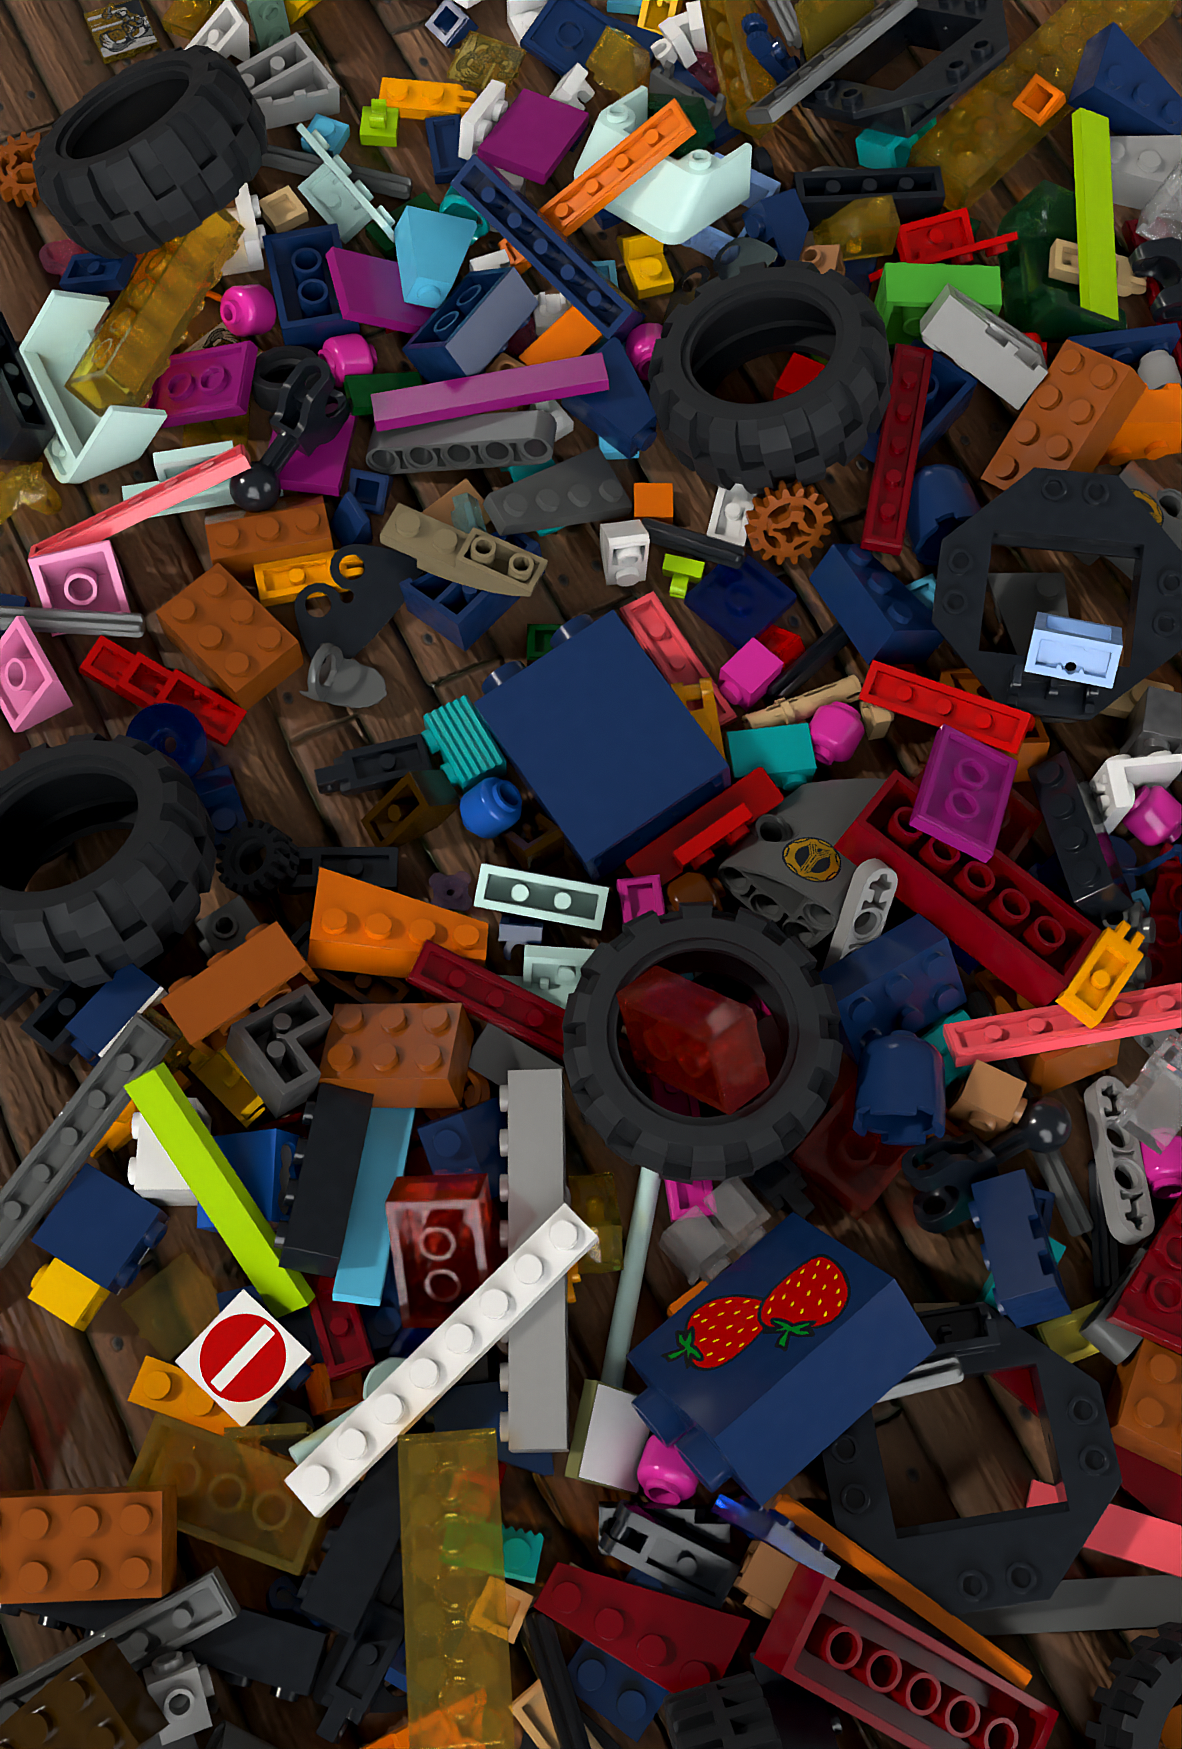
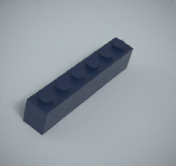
[450,153,646,344]

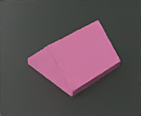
[28,540,131,637]
[0,616,74,733]

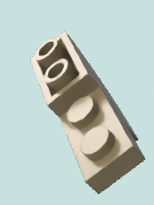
[380,503,548,597]

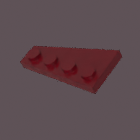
[1105,1194,1182,1354]
[533,1562,751,1694]

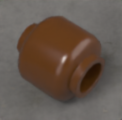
[664,869,727,913]

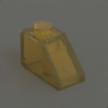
[813,195,901,261]
[569,1172,624,1274]

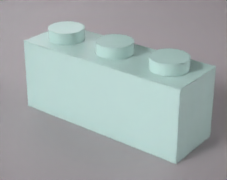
[473,863,609,930]

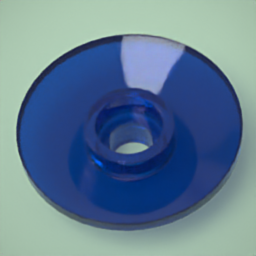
[126,703,207,779]

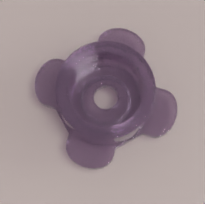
[429,871,473,912]

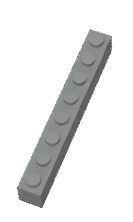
[499,1069,570,1453]

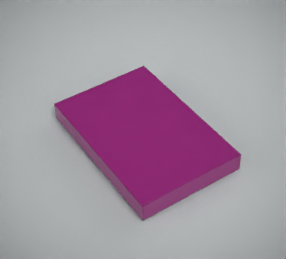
[477,88,590,185]
[326,247,436,334]
[143,340,258,429]
[268,403,359,496]
[908,724,1018,863]

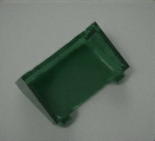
[997,180,1128,343]

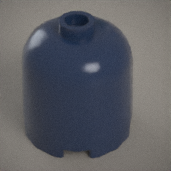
[905,464,982,566]
[852,1030,946,1146]

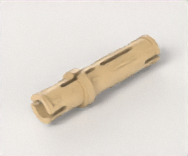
[742,675,862,730]

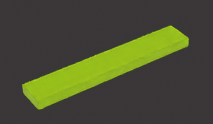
[1072,107,1119,327]
[123,1062,316,1319]

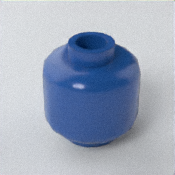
[460,777,522,839]

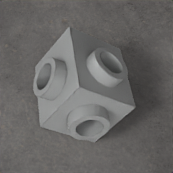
[142,1651,215,1746]

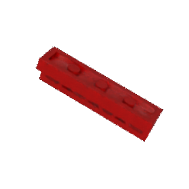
[858,660,1036,756]

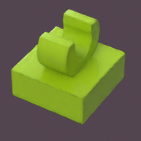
[360,99,400,147]
[662,553,705,600]

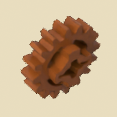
[0,132,42,208]
[744,479,833,565]

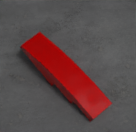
[79,635,247,747]

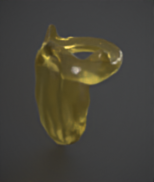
[0,462,62,525]

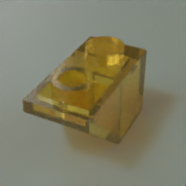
[585,26,654,111]

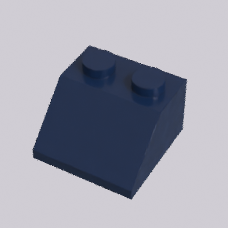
[416,1096,508,1216]

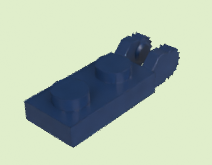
[741,12,800,84]

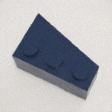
[1067,21,1182,136]

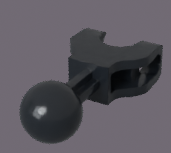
[1128,237,1182,323]
[229,357,351,513]
[901,1096,1072,1234]

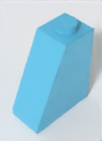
[394,205,477,309]

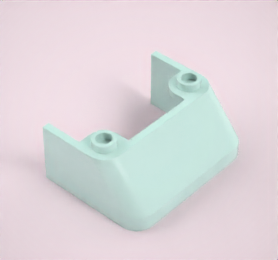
[574,85,752,245]
[19,289,167,484]

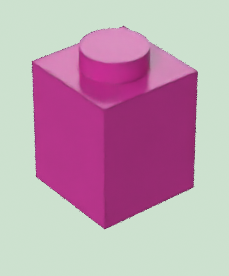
[717,637,784,712]

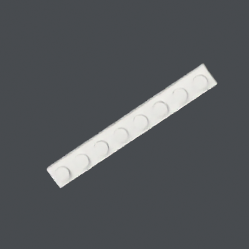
[284,1203,599,1518]

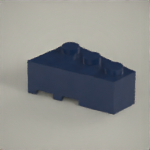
[399,531,545,652]
[809,544,944,665]
[968,1169,1072,1328]

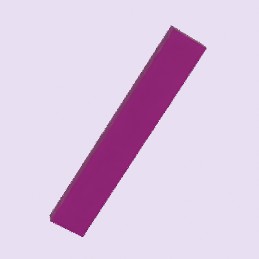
[371,352,610,432]

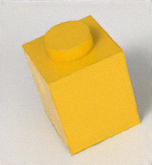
[28,1257,110,1332]

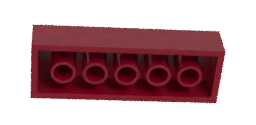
[833,769,1102,1008]
[754,1563,1059,1749]

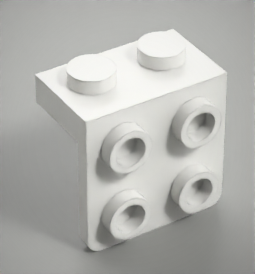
[182,183,266,280]

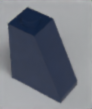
[561,336,657,460]
[424,1381,554,1477]

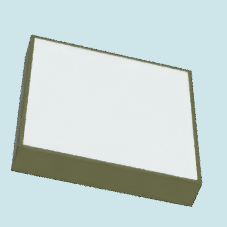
[565,1379,651,1496]

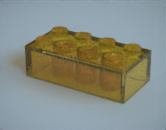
[126,1412,331,1576]

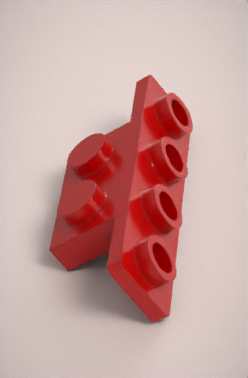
[868,207,1019,283]
[625,767,784,887]

